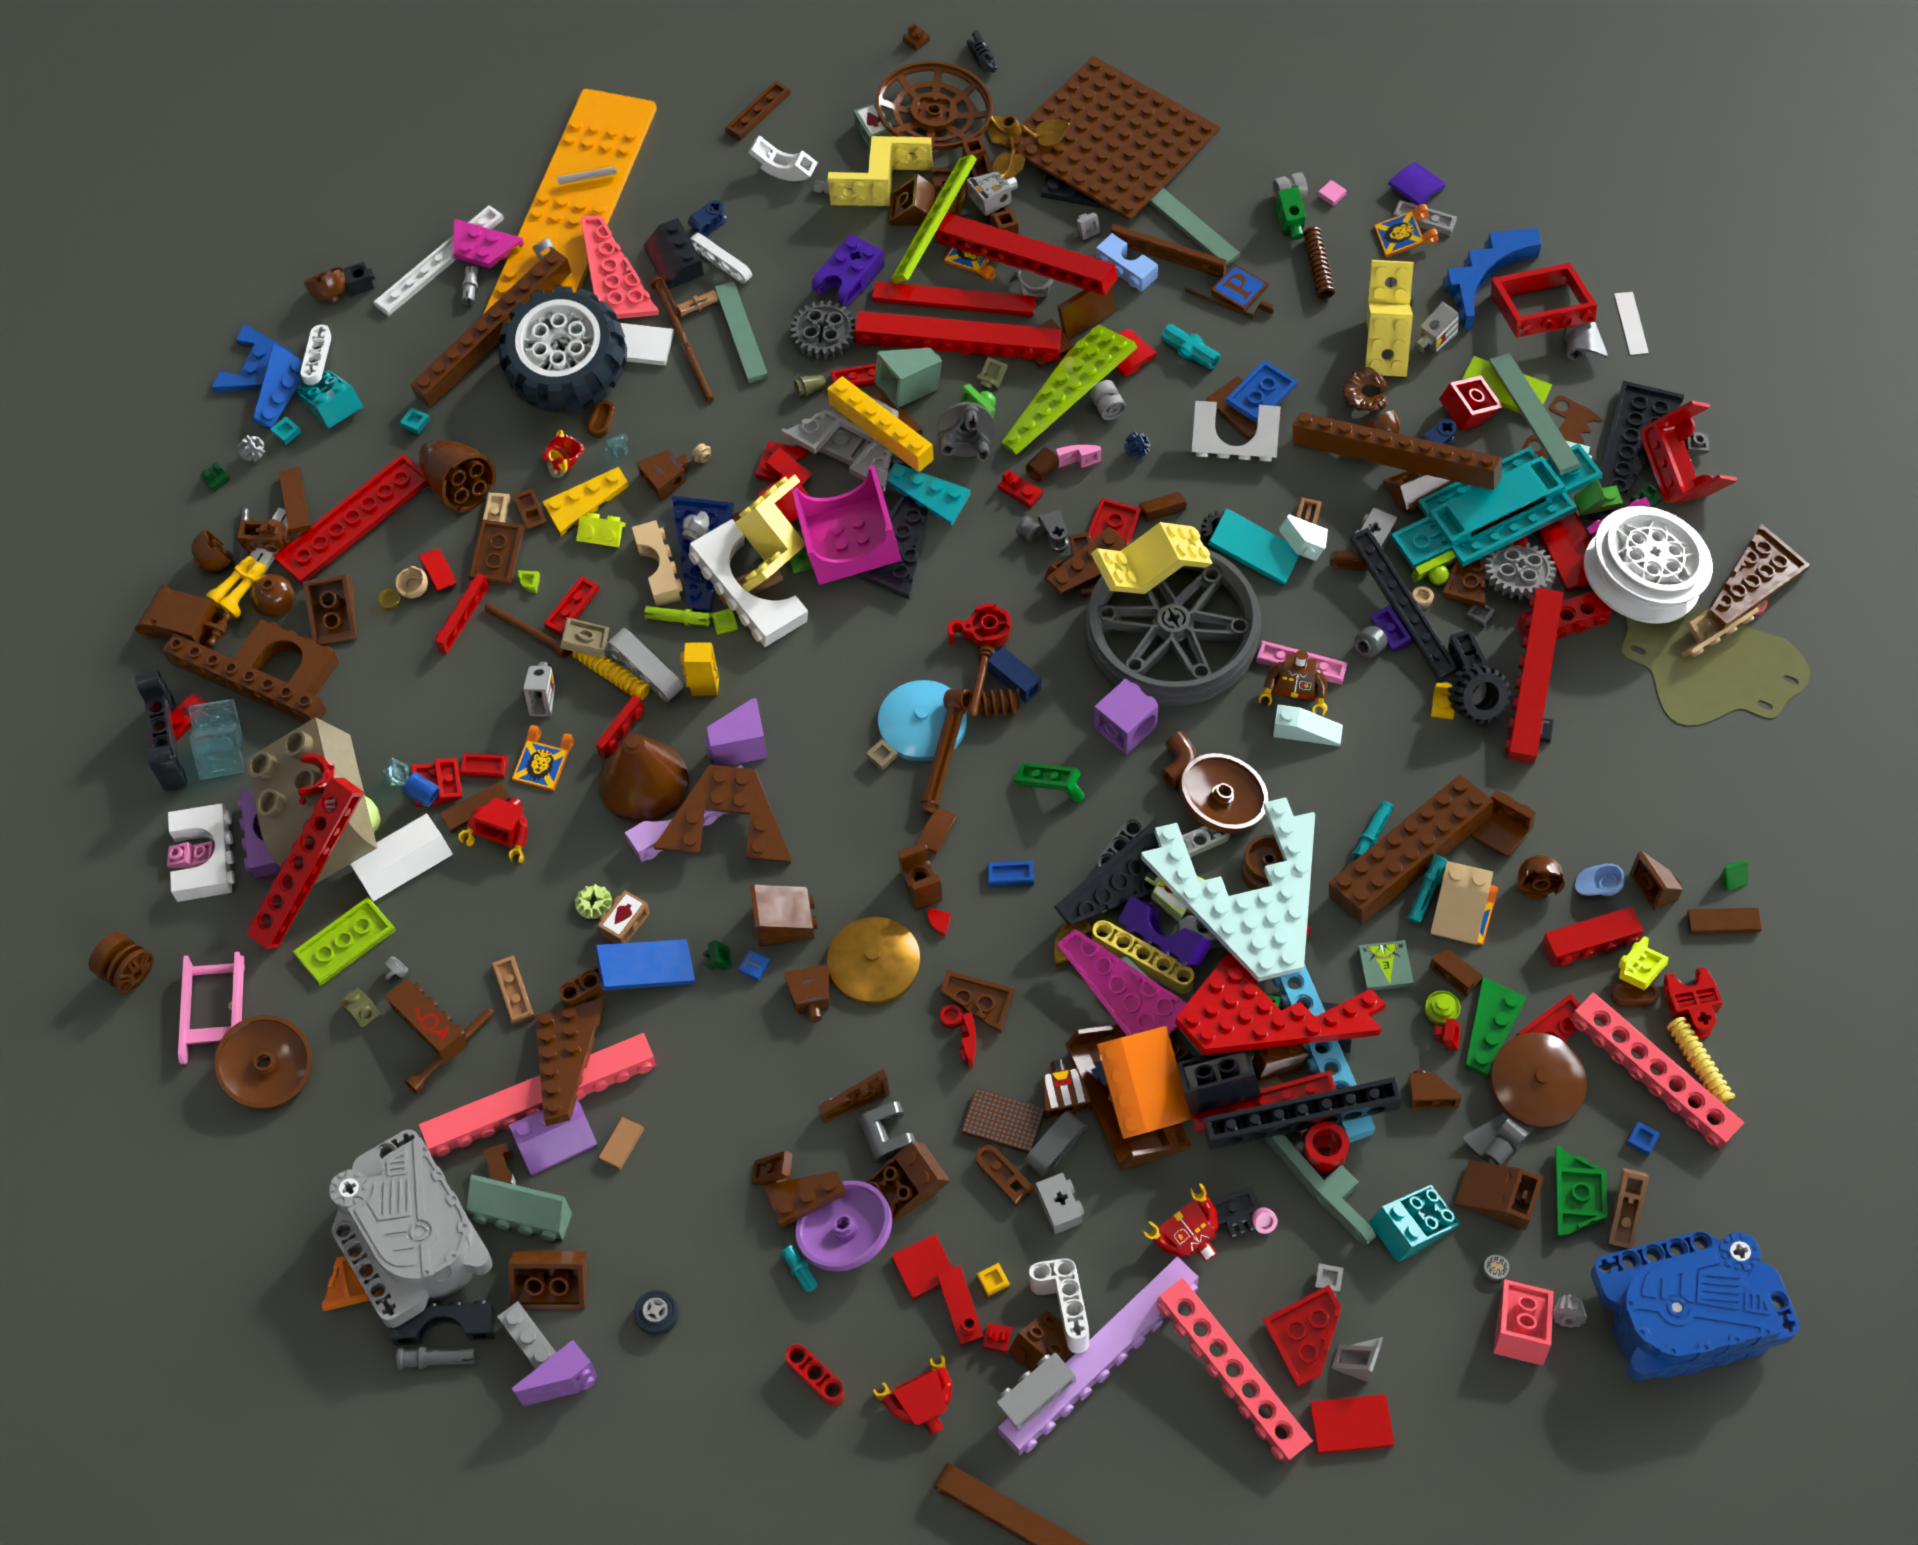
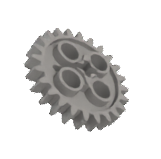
[1484,543,1556,600]

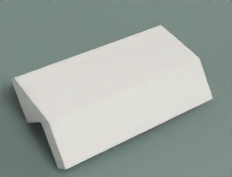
[350,813,453,901]

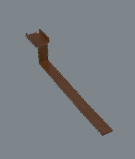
[1185,287,1274,318]

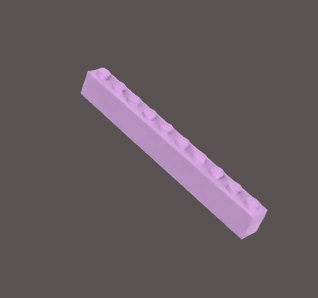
[998,1256,1199,1456]

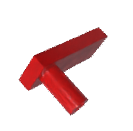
[937,1265,984,1346]

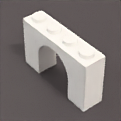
[1192,401,1281,461]
[168,803,235,902]

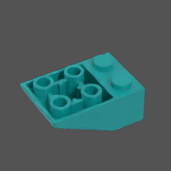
[295,370,363,429]
[1368,1185,1460,1262]

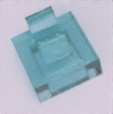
[605,433,629,458]
[383,758,409,787]

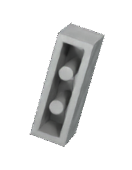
[497,1301,556,1369]
[997,1352,1076,1431]

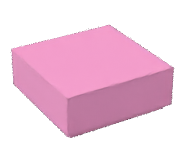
[1318,180,1347,206]

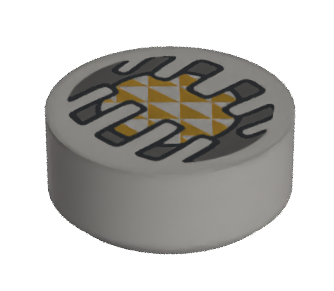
[1483,1255,1509,1281]

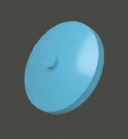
[878,680,967,762]

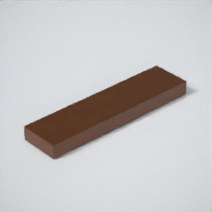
[725,81,790,141]
[279,467,311,535]

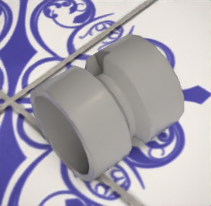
[1272,172,1308,199]
[1089,380,1126,420]

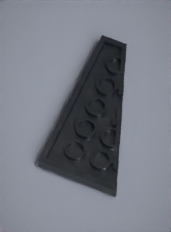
[854,494,929,600]

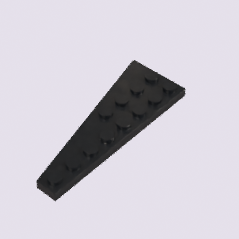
[1588,381,1685,521]

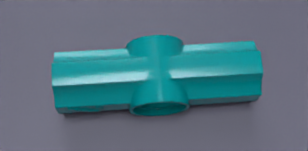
[1161,324,1221,370]

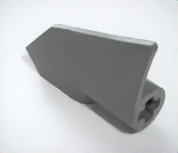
[1563,322,1607,361]
[1462,1113,1534,1165]

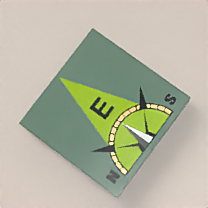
[1358,940,1414,991]

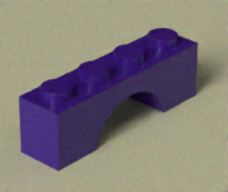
[1118,896,1212,967]

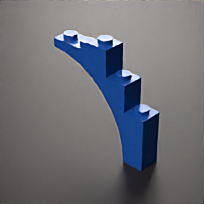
[1443,228,1542,329]

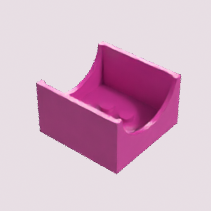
[792,465,902,585]

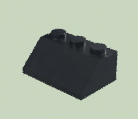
[644,218,704,289]
[1177,1050,1261,1115]

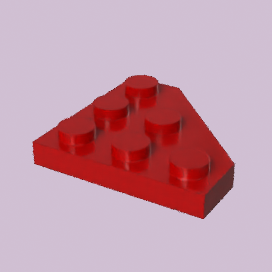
[1263,1285,1341,1388]

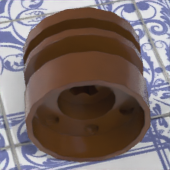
[88,932,154,993]

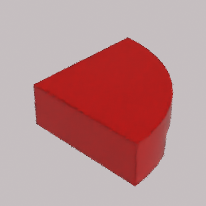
[928,908,951,937]

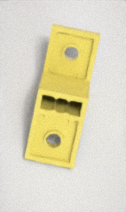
[828,136,933,206]
[1365,260,1414,377]
[735,475,805,592]
[1091,522,1212,594]

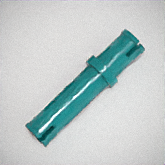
[1352,801,1394,860]
[1407,855,1448,924]

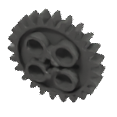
[790,301,856,359]

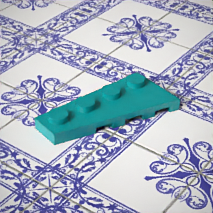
[886,463,971,527]

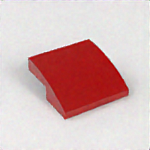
[1115,328,1157,377]
[411,758,462,808]

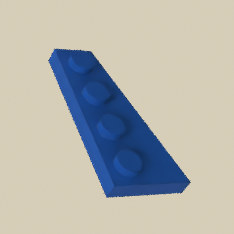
[252,344,303,431]

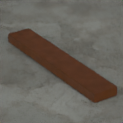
[1111,224,1227,278]

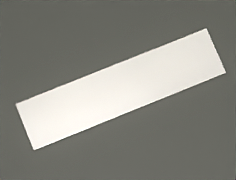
[1614,292,1649,355]

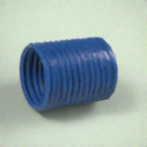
[402,772,440,807]

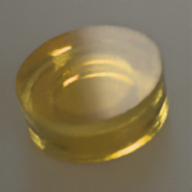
[378,588,401,610]

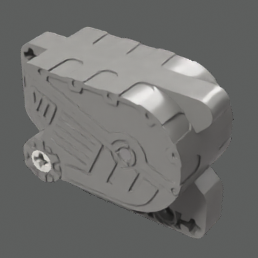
[329,1130,492,1328]

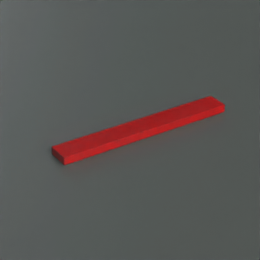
[872,281,1036,317]

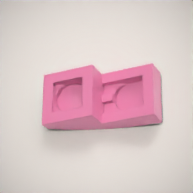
[1056,445,1101,468]

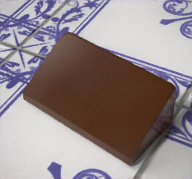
[1139,492,1187,522]

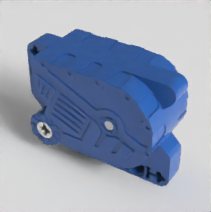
[1590,1231,1800,1381]

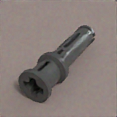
[397,1347,475,1370]

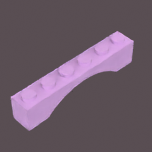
[625,765,743,863]

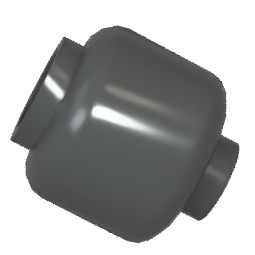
[1354,626,1387,658]

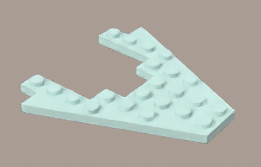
[1141,798,1315,982]

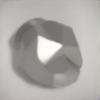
[682,511,709,542]

